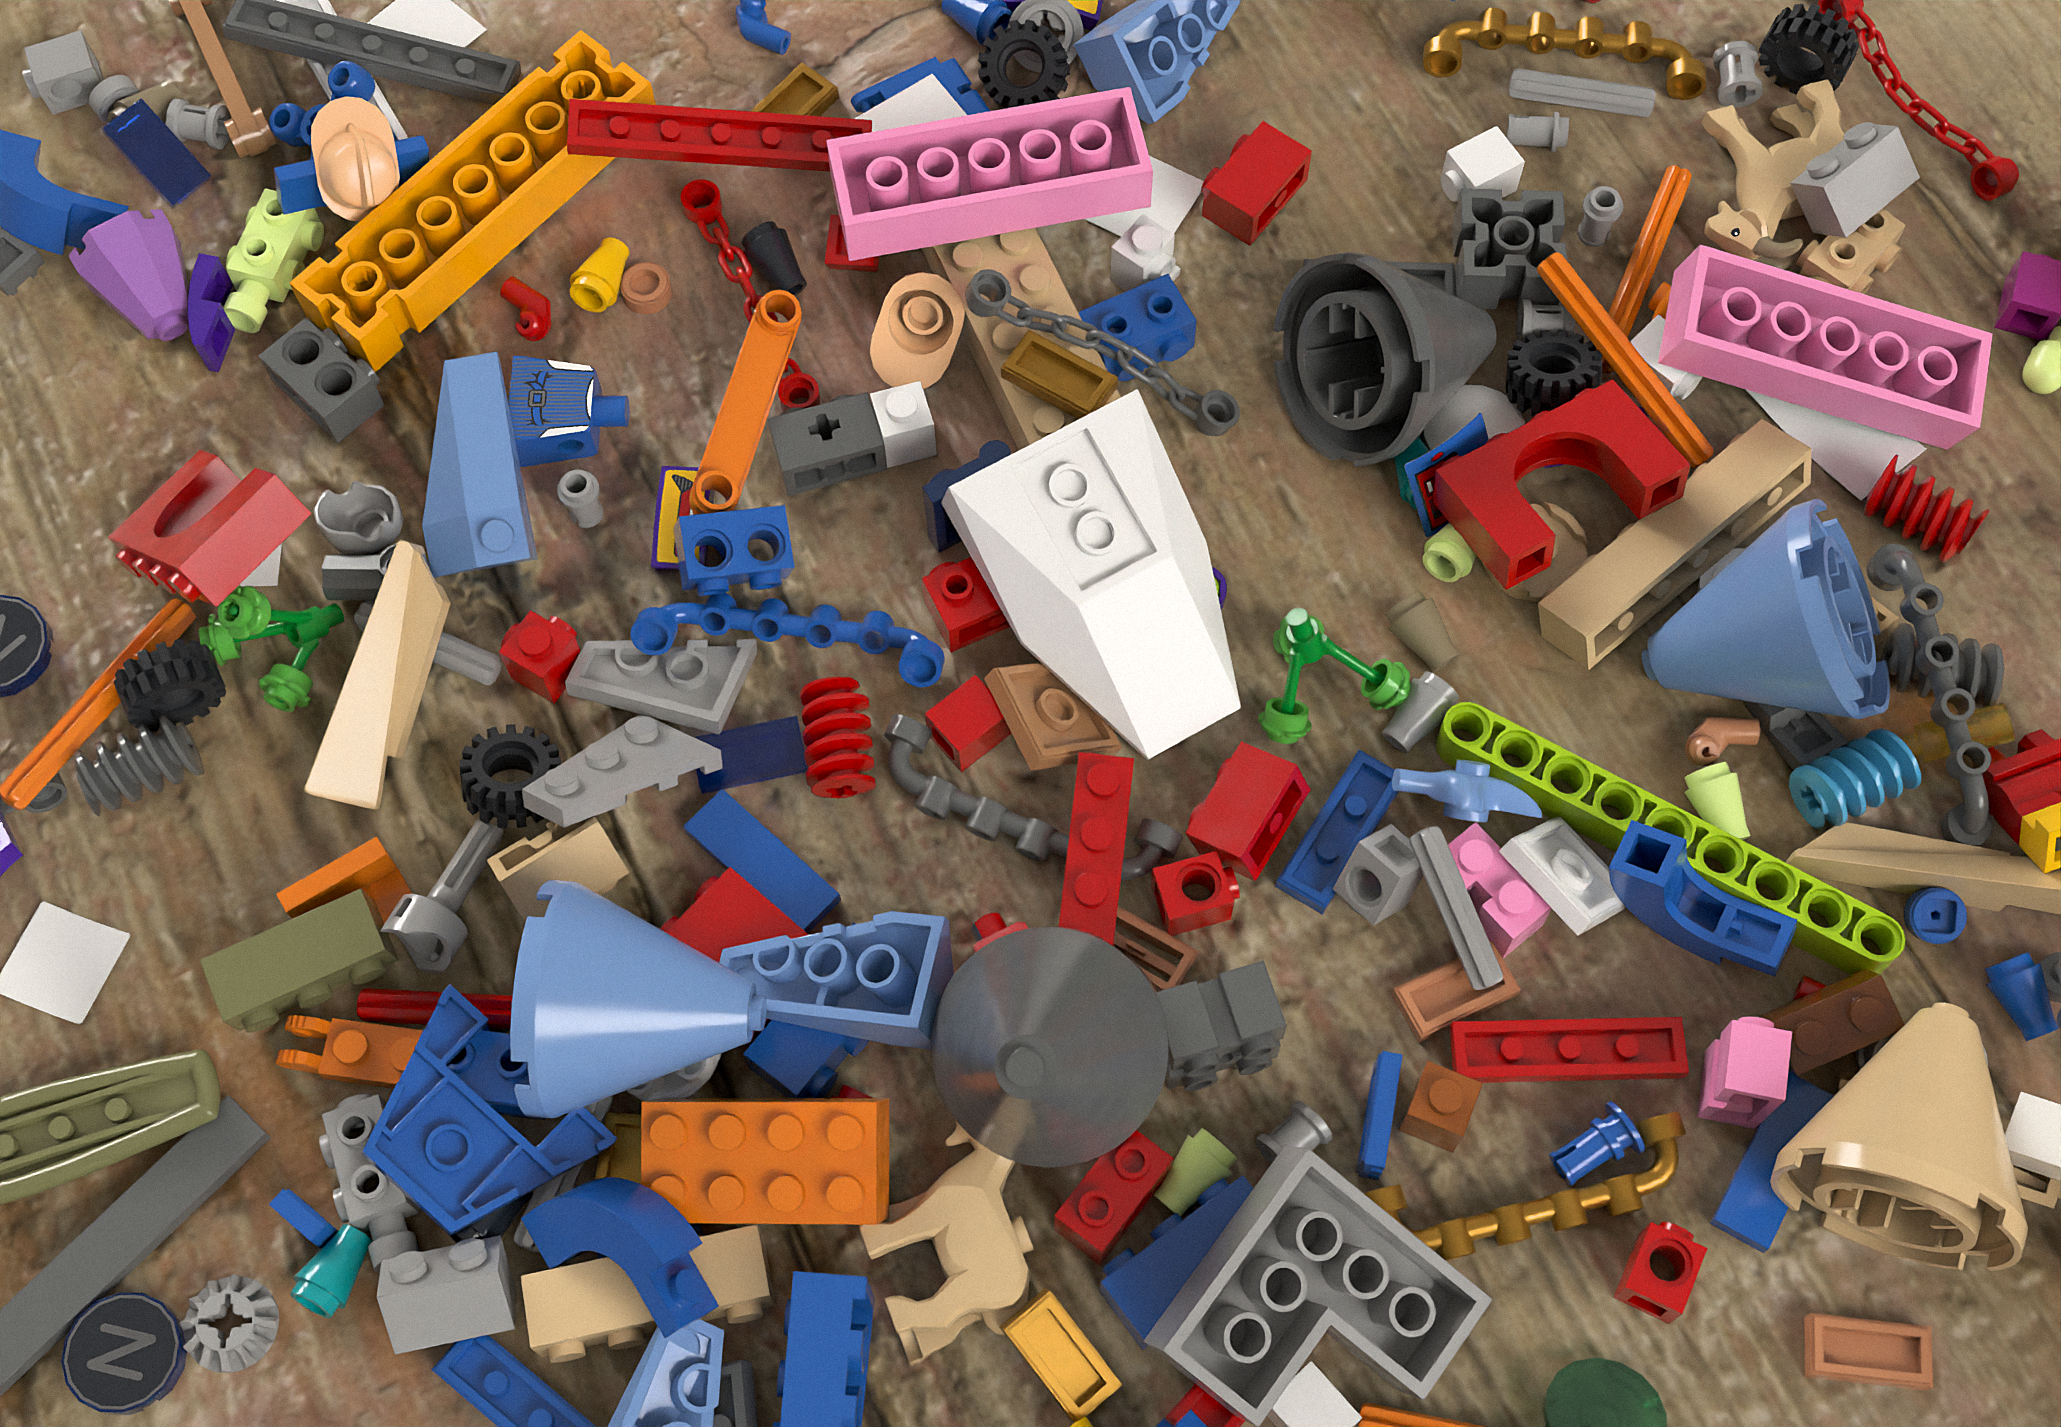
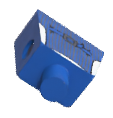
[508,356,630,467]

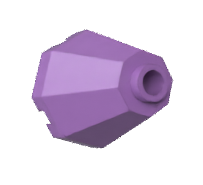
[69,210,189,341]

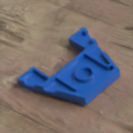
[362,984,618,1236]

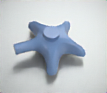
[1392,760,1542,822]

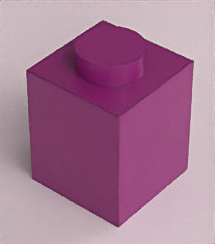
[1994,251,2061,341]

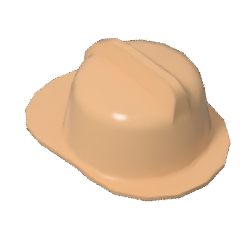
[311,96,400,221]
[870,272,965,389]

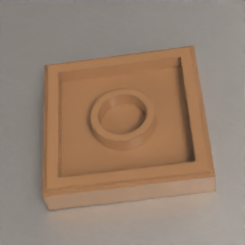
[984,662,1122,771]

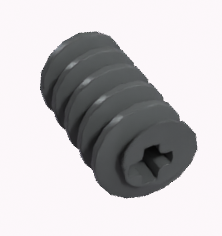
[1879,623,2005,713]
[74,715,204,816]

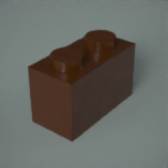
[1759,969,1905,1076]

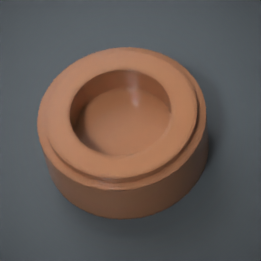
[620,262,672,314]

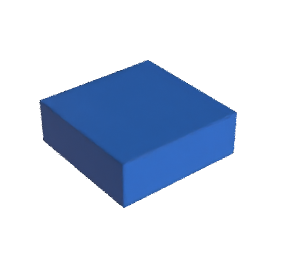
[269,1188,338,1249]

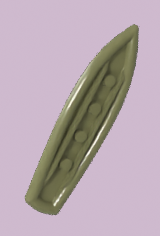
[0,1049,220,1205]

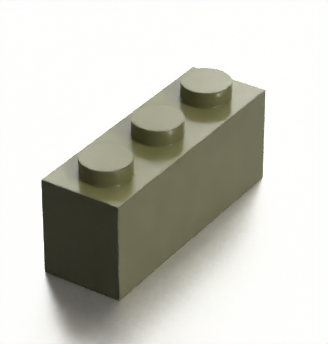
[200,889,399,1033]

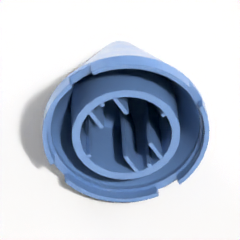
[1642,499,1890,719]
[510,880,766,1118]

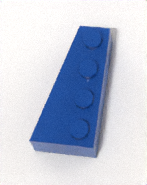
[772,1271,875,1427]

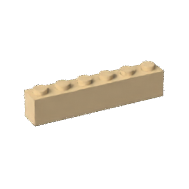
[1538,419,1812,670]

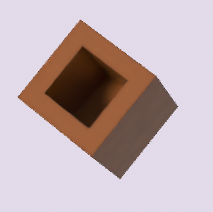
[1399,1061,1483,1153]

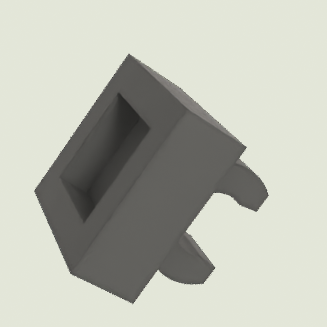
[0,227,45,296]

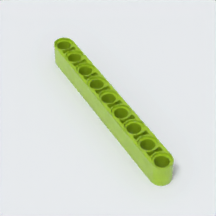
[1436,702,1906,975]

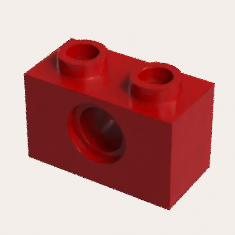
[1054,1130,1174,1266]

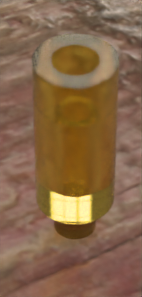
[1900,703,2015,763]

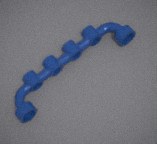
[630,593,945,687]

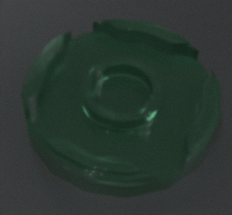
[1542,1357,1667,1427]

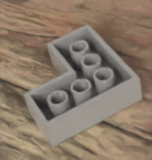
[1143,1145,1493,1427]

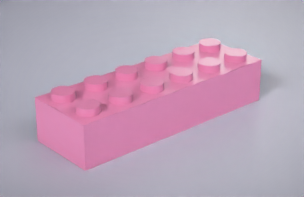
[826,87,1153,261]
[1658,244,1993,450]

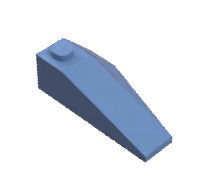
[1073,0,1241,124]
[422,352,538,578]
[719,911,954,1050]
[607,1319,724,1427]

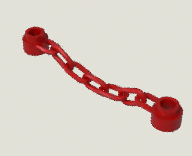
[1818,0,2019,201]
[680,179,821,411]

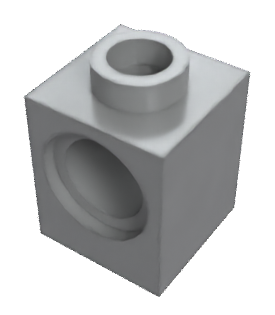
[23,30,104,115]
[1333,824,1424,926]

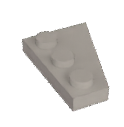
[565,639,757,735]
[522,714,723,827]

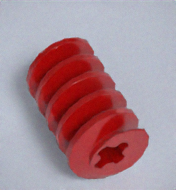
[1864,454,1990,563]
[800,676,876,799]

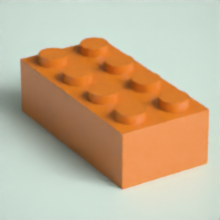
[641,1098,889,1225]

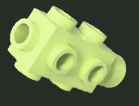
[223,188,324,333]

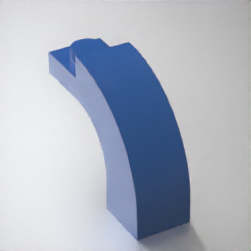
[0,130,129,255]
[1609,820,1797,977]
[521,1177,719,1338]

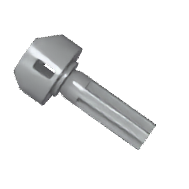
[380,818,504,974]

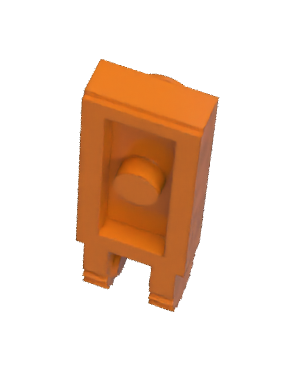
[275,1015,423,1089]

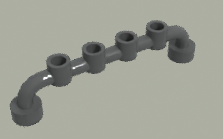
[1866,544,1993,846]
[884,714,1183,881]

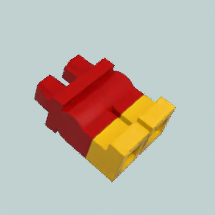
[1972,729,2061,874]

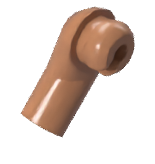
[1685,717,1760,766]

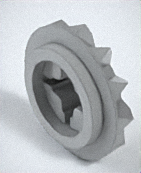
[1008,0,1085,73]
[180,1274,279,1373]

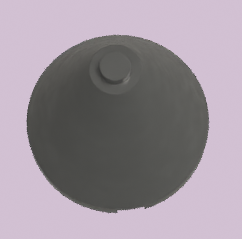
[1273,252,1497,466]
[931,926,1169,1167]

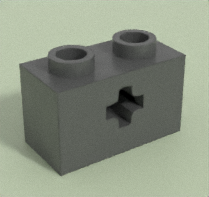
[767,392,887,496]

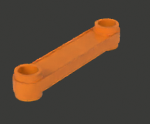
[689,289,802,515]

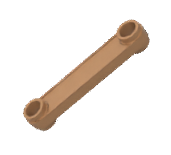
[168,0,277,159]

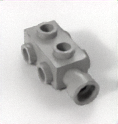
[319,1094,420,1273]

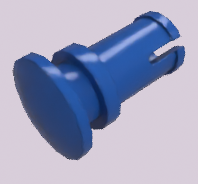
[1549,1101,1645,1186]

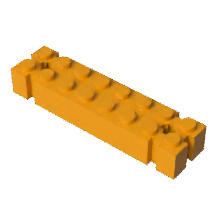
[289,30,656,372]

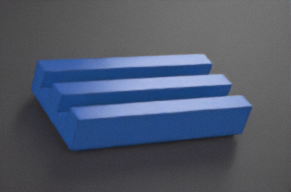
[1356,1051,1403,1181]

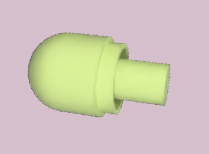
[2022,326,2061,394]

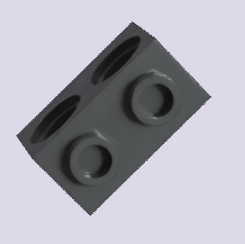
[258,318,385,443]

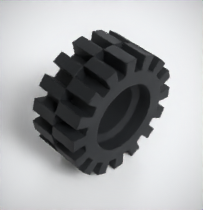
[1758,3,1859,95]
[978,20,1070,109]
[1506,330,1603,417]
[114,639,226,732]
[460,724,561,829]

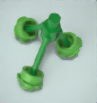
[199,585,344,712]
[1258,608,1411,744]

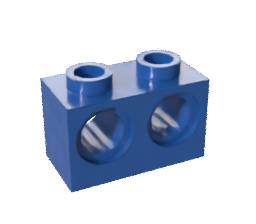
[673,505,795,596]

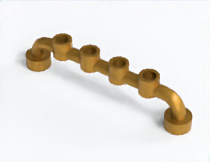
[1423,8,1706,100]
[1364,1111,1687,1261]

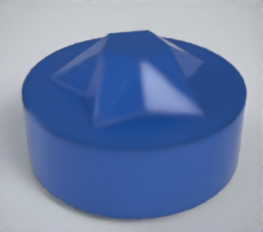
[1904,887,1967,944]

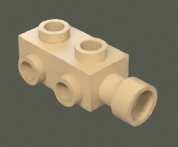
[1796,209,1906,294]

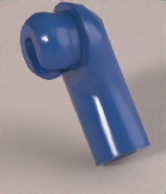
[735,0,791,55]

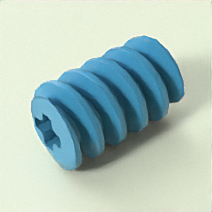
[1789,728,1921,829]

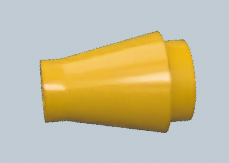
[570,237,630,313]

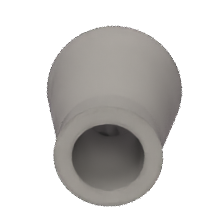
[1382,671,1459,753]

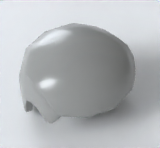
[314,481,404,554]

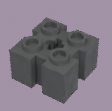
[1452,189,1567,310]
[1157,960,1287,1092]

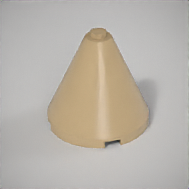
[1770,1003,2028,1271]

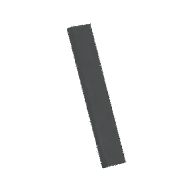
[222,0,521,105]
[0,1095,271,1397]

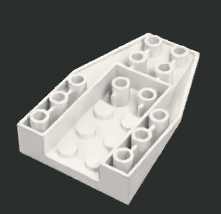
[941,389,1241,760]

